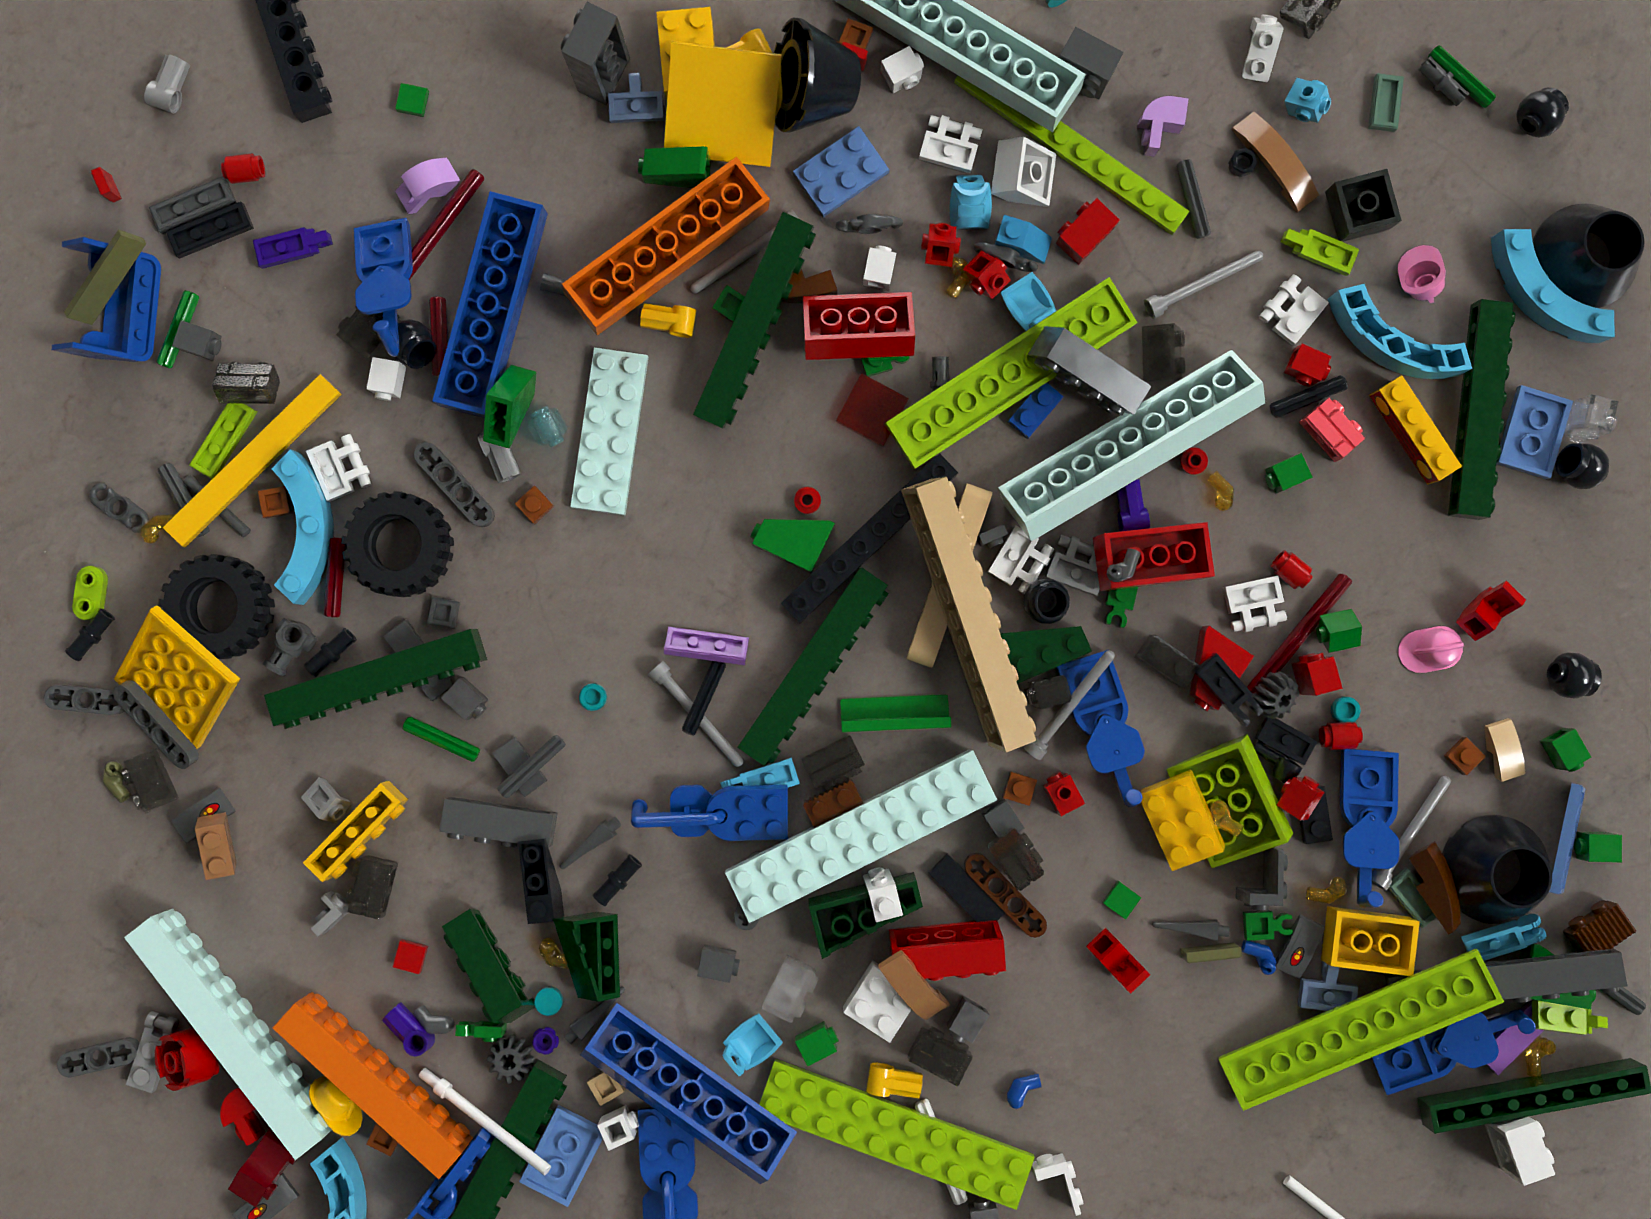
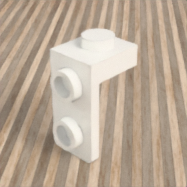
[1242,15,1284,82]
[863,867,903,922]
[1032,1153,1084,1216]

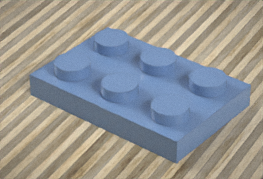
[793,126,889,218]
[1496,385,1573,479]
[519,1105,603,1207]

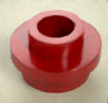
[1180,447,1208,475]
[794,487,821,514]

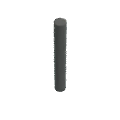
[183,475,251,537]

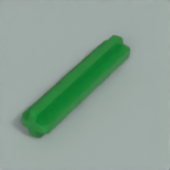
[1428,45,1496,108]
[157,290,199,368]
[402,717,480,762]

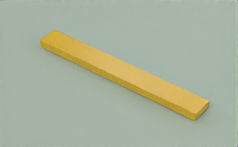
[163,374,342,547]

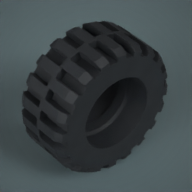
[341,491,454,597]
[158,554,275,659]

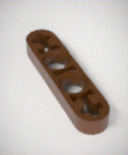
[964,853,1047,938]

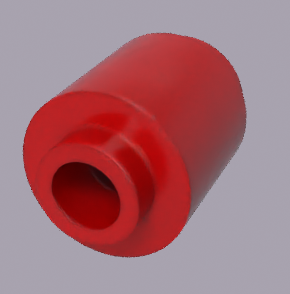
[221,153,265,184]
[1270,550,1313,589]
[1319,722,1363,750]

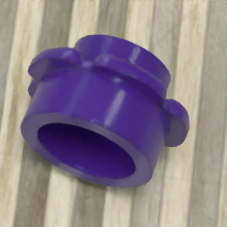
[532,1027,559,1055]

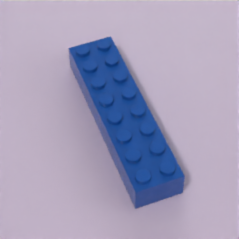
[432,191,548,418]
[580,1003,797,1184]

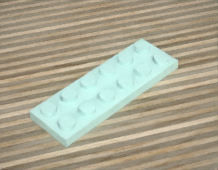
[571,347,649,516]

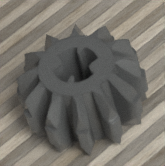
[1252,672,1299,719]
[487,1035,535,1084]

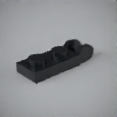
[1194,653,1263,727]

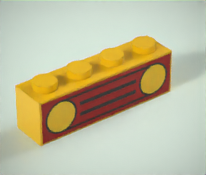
[1369,375,1462,485]

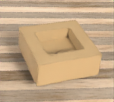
[587,1071,625,1106]

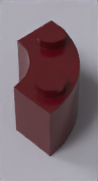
[228,1128,298,1208]

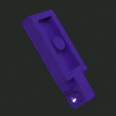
[253,227,333,269]

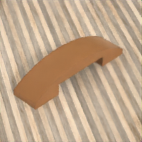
[1232,112,1319,213]
[878,950,950,1020]

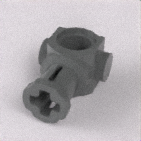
[263,618,317,676]

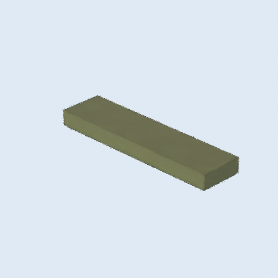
[64,229,146,325]

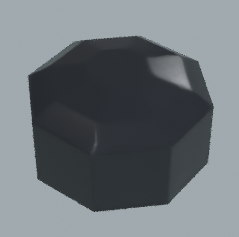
[1228,148,1257,177]

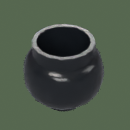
[1516,87,1569,138]
[391,319,437,369]
[1555,443,1609,489]
[1024,578,1070,624]
[1547,652,1602,698]

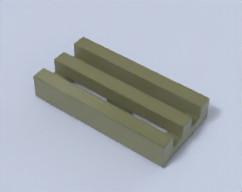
[1180,942,1242,963]

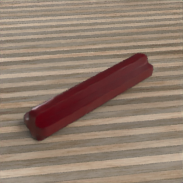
[430,296,448,377]
[324,537,346,618]

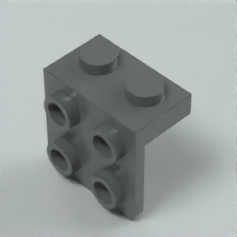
[1236,847,1288,910]

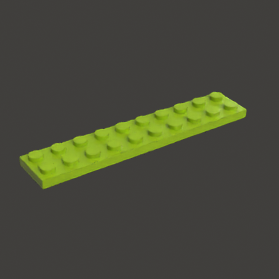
[884,277,1138,469]
[1218,948,1504,1111]
[759,1058,1035,1210]

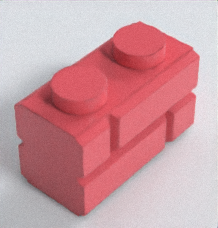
[1299,398,1365,462]

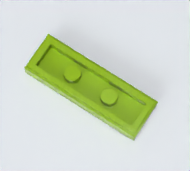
[189,397,258,479]

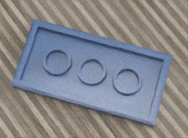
[1549,783,1586,894]

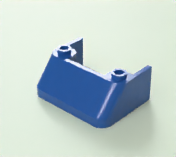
[51,237,161,362]

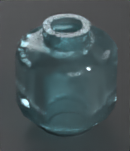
[527,405,568,448]

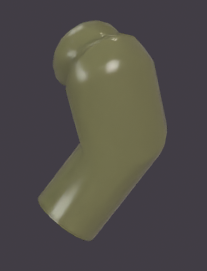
[103,761,131,803]

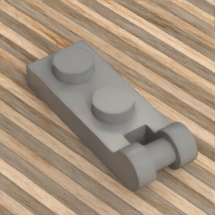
[126,1011,179,1093]

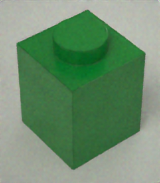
[1265,453,1313,493]
[1316,609,1362,653]
[1540,728,1592,772]
[1574,832,1622,863]
[795,1021,839,1067]

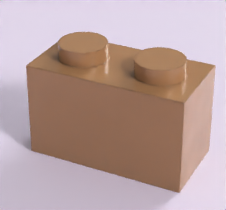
[195,812,237,880]

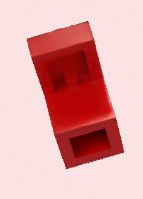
[1456,580,1526,641]
[1086,928,1150,994]
[220,1086,265,1146]

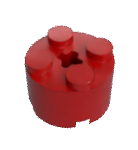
[155,1027,220,1091]

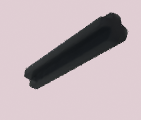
[1270,375,1348,418]
[682,661,726,736]

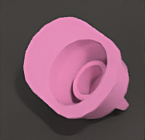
[1398,245,1446,303]
[1398,626,1464,673]

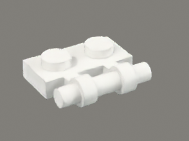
[919,115,983,173]
[1259,274,1329,346]
[306,434,371,502]
[988,525,1054,594]
[1223,576,1287,632]

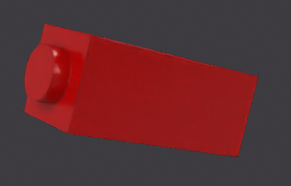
[1189,625,1254,712]

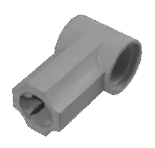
[144,54,190,114]
[477,433,521,483]

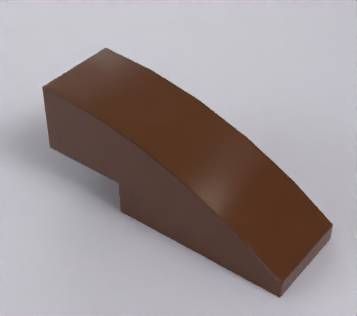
[781,269,838,303]
[1409,841,1461,935]

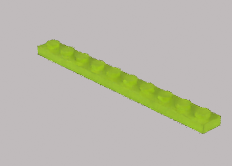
[954,76,1189,235]

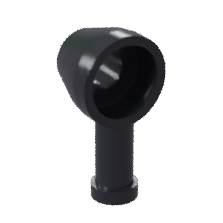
[1254,740,1303,783]

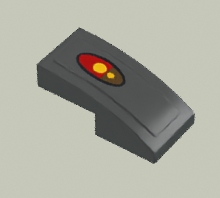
[171,788,235,844]
[1276,915,1325,979]
[232,1174,299,1219]

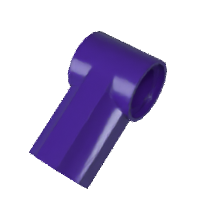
[1116,479,1150,532]
[382,1002,435,1057]

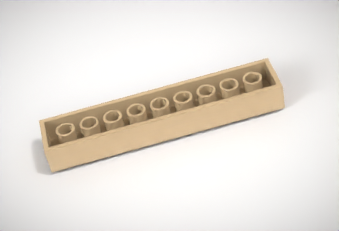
[901,477,1036,753]

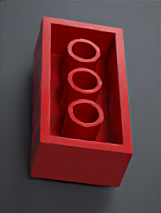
[803,292,915,360]
[1093,522,1215,591]
[889,920,1006,981]

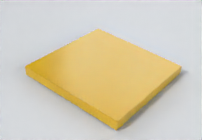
[664,41,782,167]
[114,605,240,749]

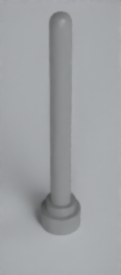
[690,209,799,294]
[1144,251,1263,319]
[1023,650,1115,760]
[647,661,743,767]
[1372,776,1451,891]

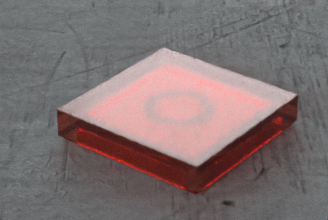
[836,373,909,447]

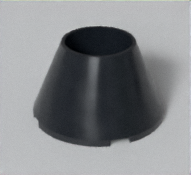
[774,17,861,133]
[1533,204,1645,308]
[1442,815,1552,924]

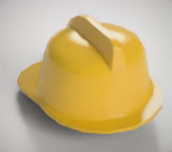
[309,1076,363,1136]

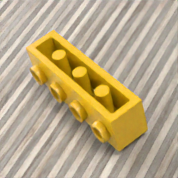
[303,781,408,882]

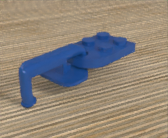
[354,218,413,357]
[1056,650,1145,807]
[1340,749,1400,908]
[631,784,788,841]
[1372,1010,1536,1095]
[638,1108,698,1219]
[406,1127,495,1219]

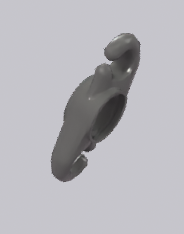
[836,214,903,234]
[974,242,1038,272]
[89,483,150,533]

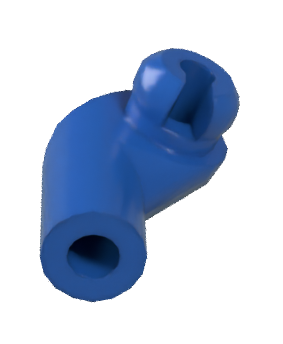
[1241,939,1277,975]
[1007,1074,1042,1109]

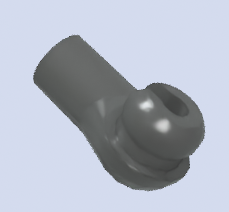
[1107,548,1141,582]
[413,1005,455,1034]

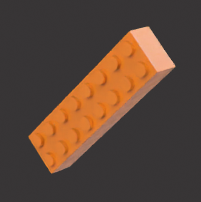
[562,157,770,336]
[273,992,473,1179]

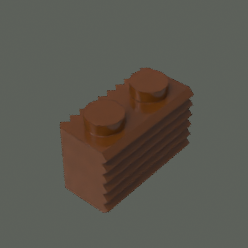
[803,778,864,828]
[1563,900,1636,952]

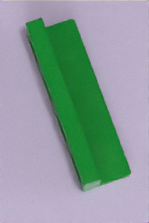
[840,694,951,732]

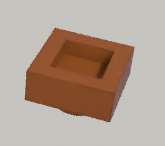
[839,18,873,50]
[515,485,554,524]
[258,486,293,519]
[1444,737,1486,775]
[1002,771,1037,806]
[366,1123,398,1157]

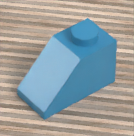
[994,215,1052,264]

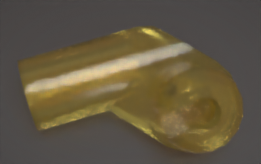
[946,257,970,299]
[1207,471,1234,511]
[141,514,176,543]
[1210,800,1244,837]
[1306,877,1347,904]
[539,938,569,969]
[1526,1038,1556,1076]

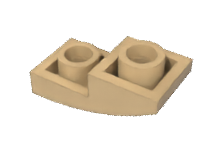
[1485,718,1525,782]

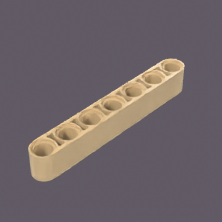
[906,483,993,668]

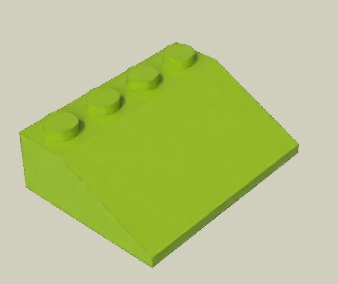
[1166,734,1293,868]

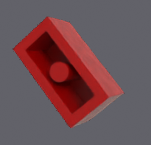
[1056,198,1120,265]
[1291,653,1343,696]

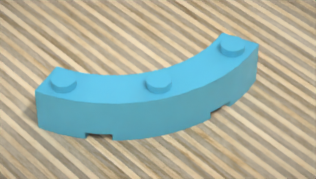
[1491,229,1615,343]
[1328,284,1472,379]
[272,449,334,605]
[310,1137,367,1219]

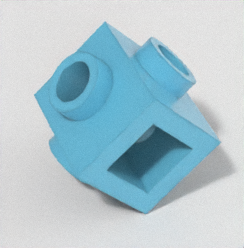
[1285,78,1331,123]

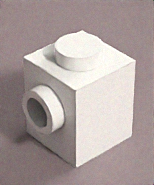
[880,46,924,93]
[863,246,896,291]
[367,357,406,401]
[597,1105,639,1151]

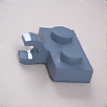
[608,73,664,123]
[1297,961,1358,1011]

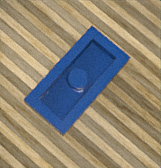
[1008,383,1064,439]

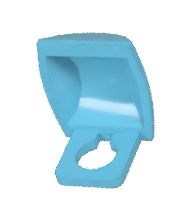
[949,175,992,229]
[1001,272,1056,331]
[722,1013,783,1076]

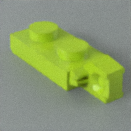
[1280,229,1359,276]
[1532,1000,1608,1035]

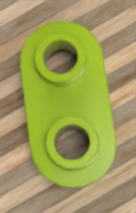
[72,566,108,620]

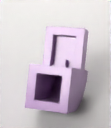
[1137,96,1188,157]
[395,158,460,214]

